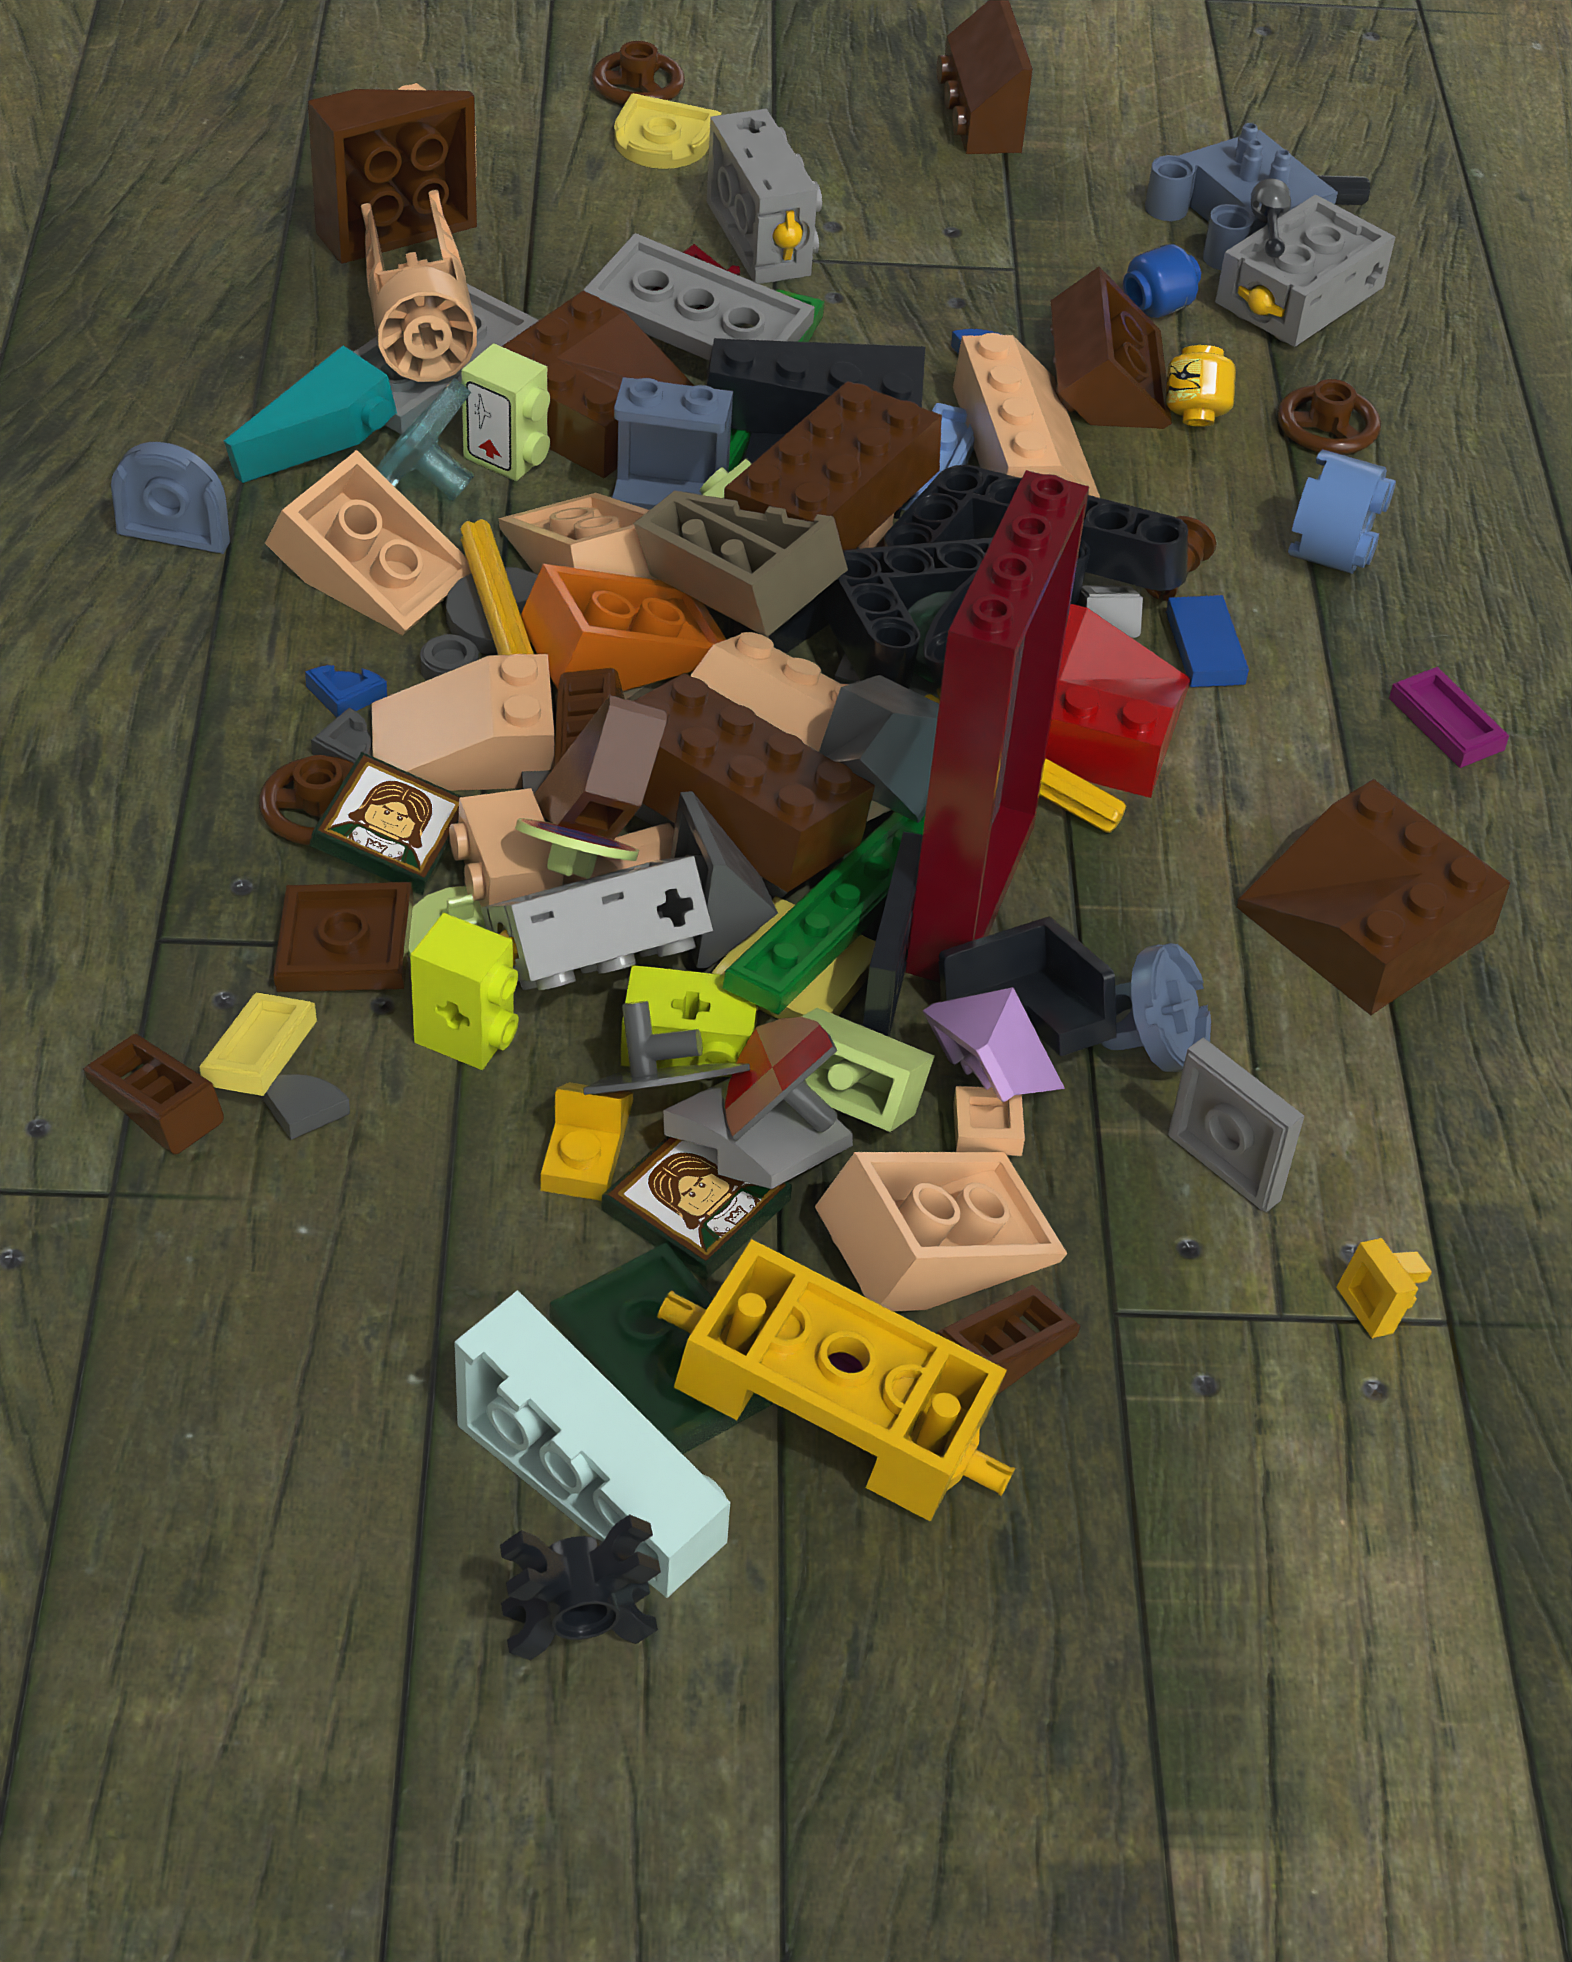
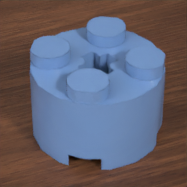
[1288,449,1396,574]

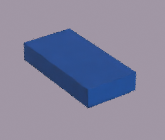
[1166,595,1249,687]

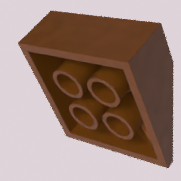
[308,89,477,264]
[501,290,694,478]
[1236,779,1510,1015]

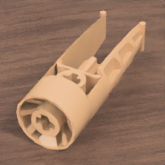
[361,190,477,382]

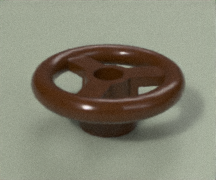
[592,41,685,105]
[1277,379,1381,454]
[259,755,357,846]

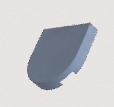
[111,442,230,554]

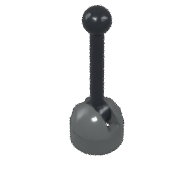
[1250,179,1291,258]

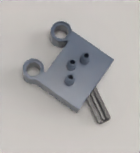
[1145,123,1370,270]

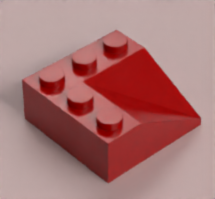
[1046,604,1191,798]

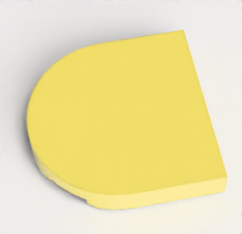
[614,93,722,169]

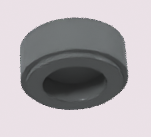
[420,634,479,681]

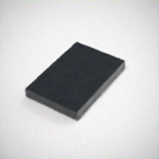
[863,831,923,1037]

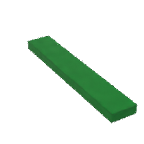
[723,812,926,1015]

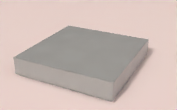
[1168,1037,1304,1213]

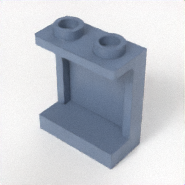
[612,377,733,510]

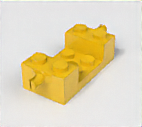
[657,1239,1015,1522]

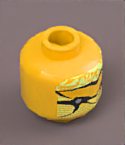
[1166,345,1236,427]

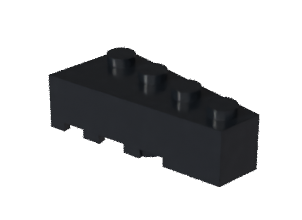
[704,338,926,434]

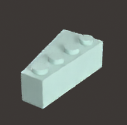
[455,1290,730,1598]

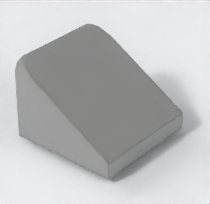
[1078,586,1143,638]

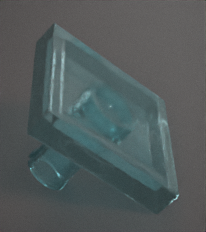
[376,378,475,501]

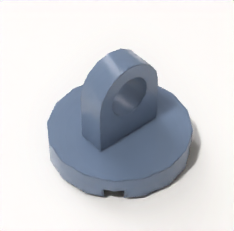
[1101,943,1211,1072]

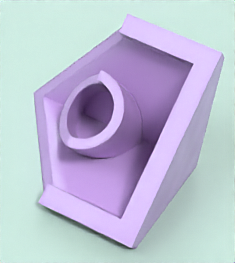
[923,987,1065,1102]

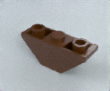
[534,695,667,840]

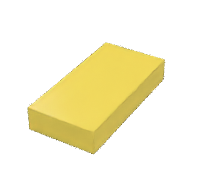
[199,992,317,1096]

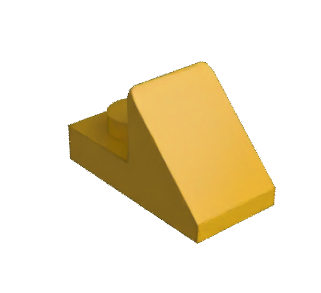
[541,1082,633,1202]

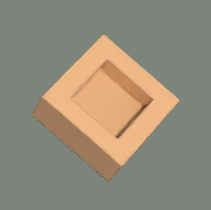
[953,1086,1025,1156]

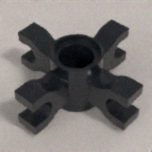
[500,1514,661,1660]

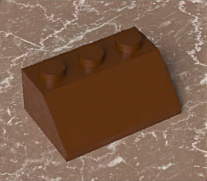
[937,0,1033,154]
[1050,267,1172,429]

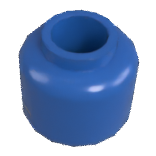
[1123,244,1201,318]

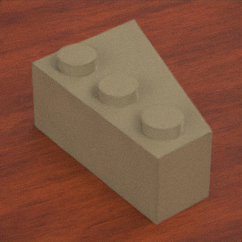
[634,490,848,637]

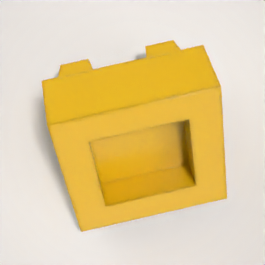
[1336,1238,1432,1338]

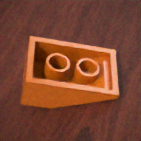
[521,563,727,691]

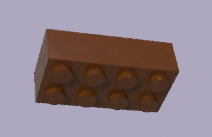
[724,381,942,551]
[634,673,875,892]

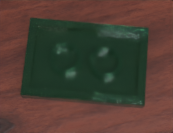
[550,1242,775,1454]

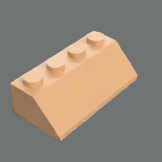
[953,333,1100,498]
[690,632,891,821]

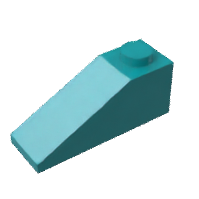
[224,345,397,483]

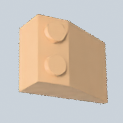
[265,450,471,636]
[498,493,659,580]
[371,654,554,791]
[815,1152,1068,1311]

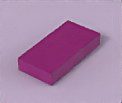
[1389,667,1509,768]

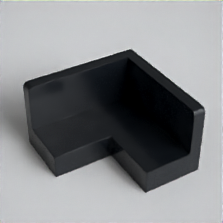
[938,916,1117,1056]

